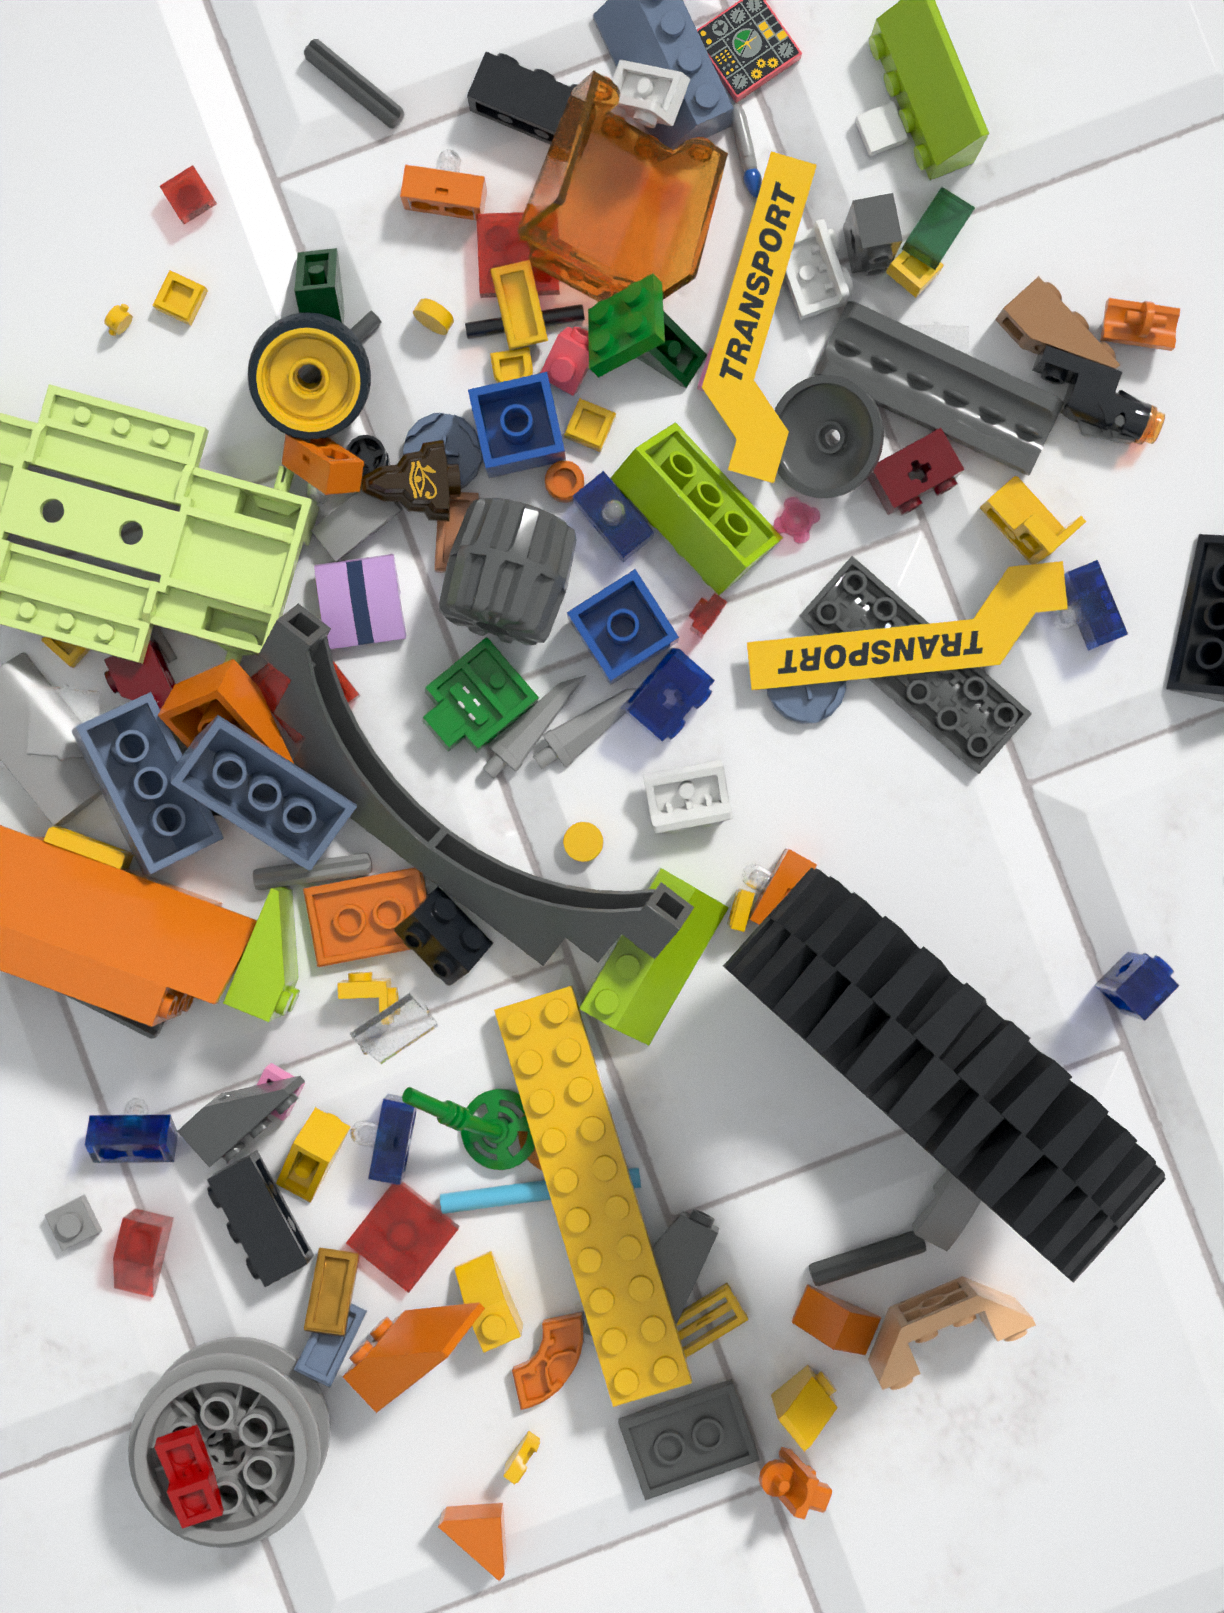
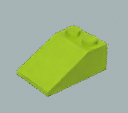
[223,887,300,1022]

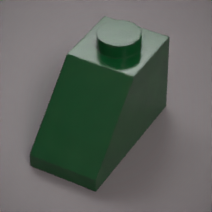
[294,248,345,324]
[637,312,707,388]

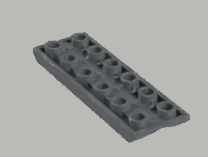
[813,301,1064,476]
[799,556,1032,774]

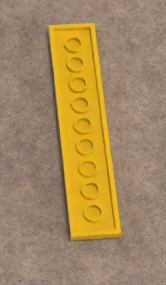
[494,986,692,1407]

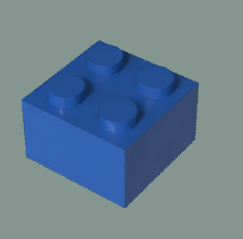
[468,372,566,478]
[567,569,679,685]

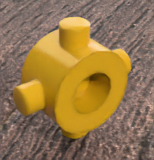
[104,304,133,336]

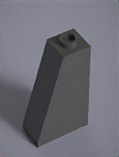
[583,1209,719,1336]

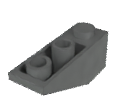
[177,1076,305,1168]

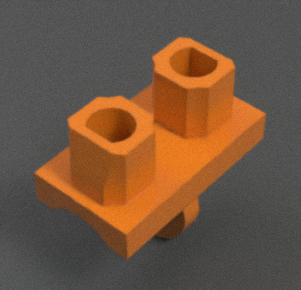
[1100,298,1181,351]
[759,1447,832,1520]

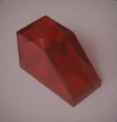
[113,1208,174,1297]

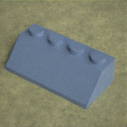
[593,0,734,160]
[71,692,224,875]
[170,715,357,871]

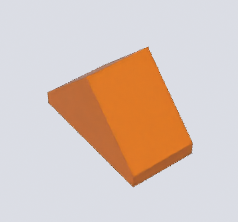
[791,1284,881,1355]
[438,1503,507,1581]

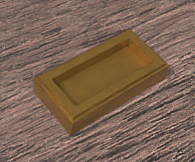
[304,1248,360,1337]

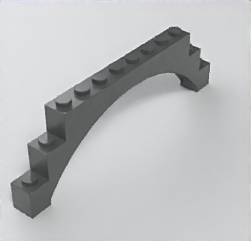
[259,603,694,966]

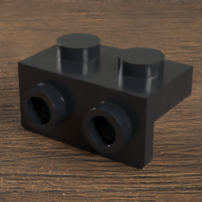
[394,886,494,986]

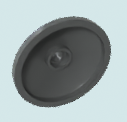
[775,375,884,498]

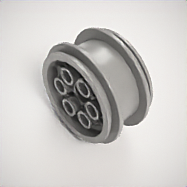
[128,1337,330,1548]

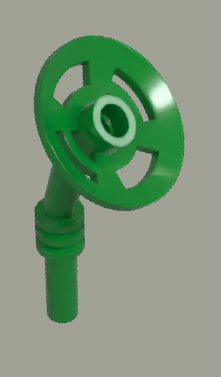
[402,1087,535,1170]

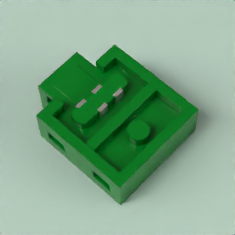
[423,637,539,753]

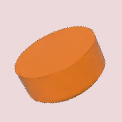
[545,461,585,503]

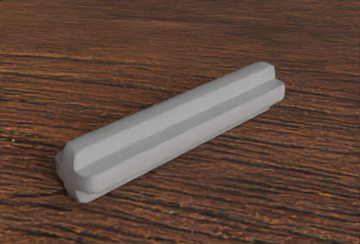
[253,853,372,890]

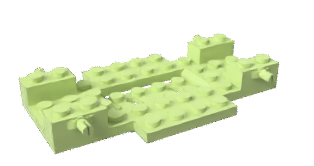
[0,384,319,665]

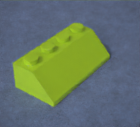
[869,0,990,181]
[610,422,783,596]
[579,868,729,1046]

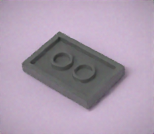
[618,1379,760,1500]

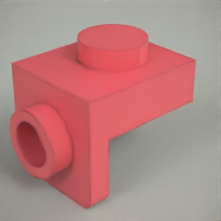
[540,327,589,396]

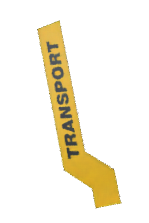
[702,151,817,483]
[747,561,1068,690]

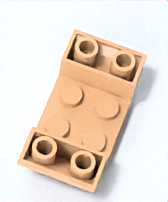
[868,1276,1036,1390]

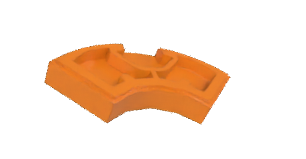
[512,1311,584,1410]

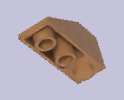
[995,276,1120,369]

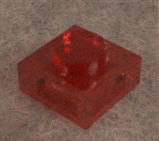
[159,165,217,224]
[688,593,727,639]

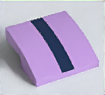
[314,554,407,649]

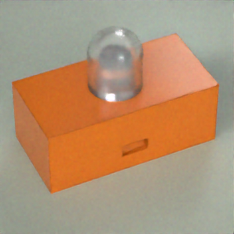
[400,149,487,221]
[282,434,364,505]
[742,849,817,925]

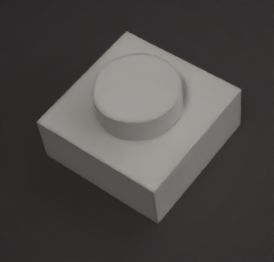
[44,1194,102,1251]

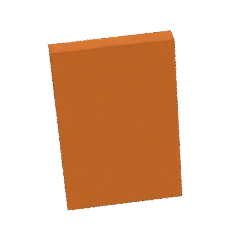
[303,867,428,967]

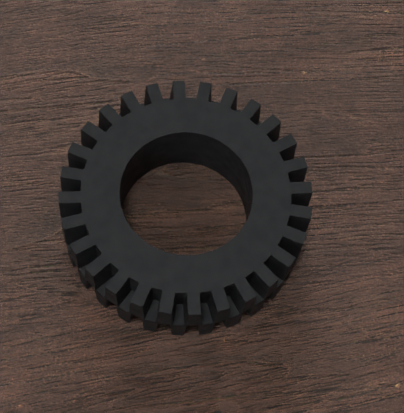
[723,868,1166,1283]

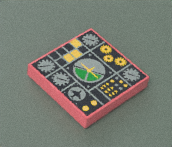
[697,0,802,103]

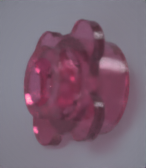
[773,497,820,544]

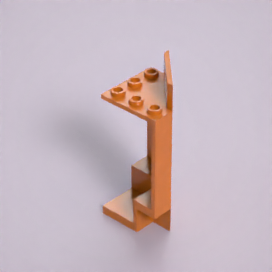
[0,825,257,1027]

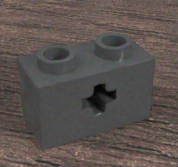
[843,193,903,276]

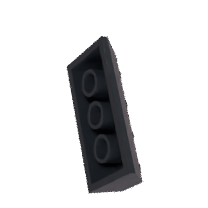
[1166,534,1224,702]

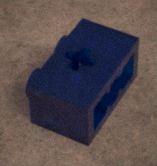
[620,648,715,742]
[1094,952,1180,1021]

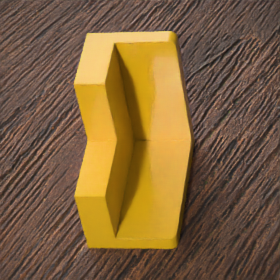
[979,476,1087,564]

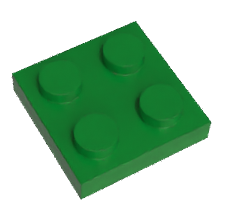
[588,273,665,378]

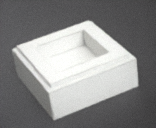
[855,101,908,157]

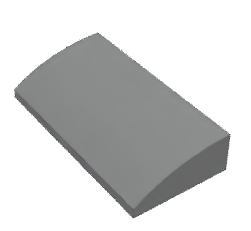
[0,653,102,826]

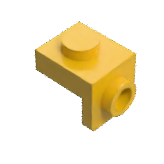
[337,972,399,1022]

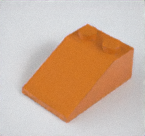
[158,659,294,764]
[343,1302,485,1413]

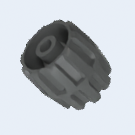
[439,498,577,645]

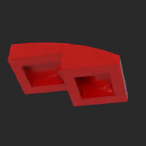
[154,1425,224,1529]

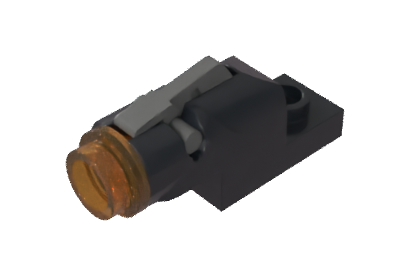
[1032,345,1165,445]

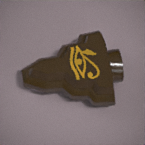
[361,440,461,522]

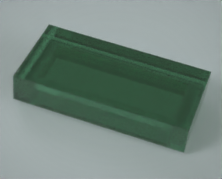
[902,187,975,270]

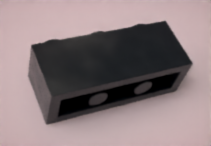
[467,52,597,157]
[207,1150,314,1287]

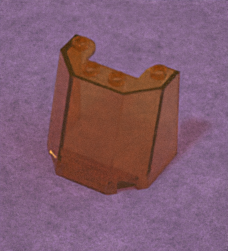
[517,70,728,302]

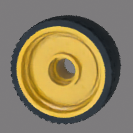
[248,312,371,440]

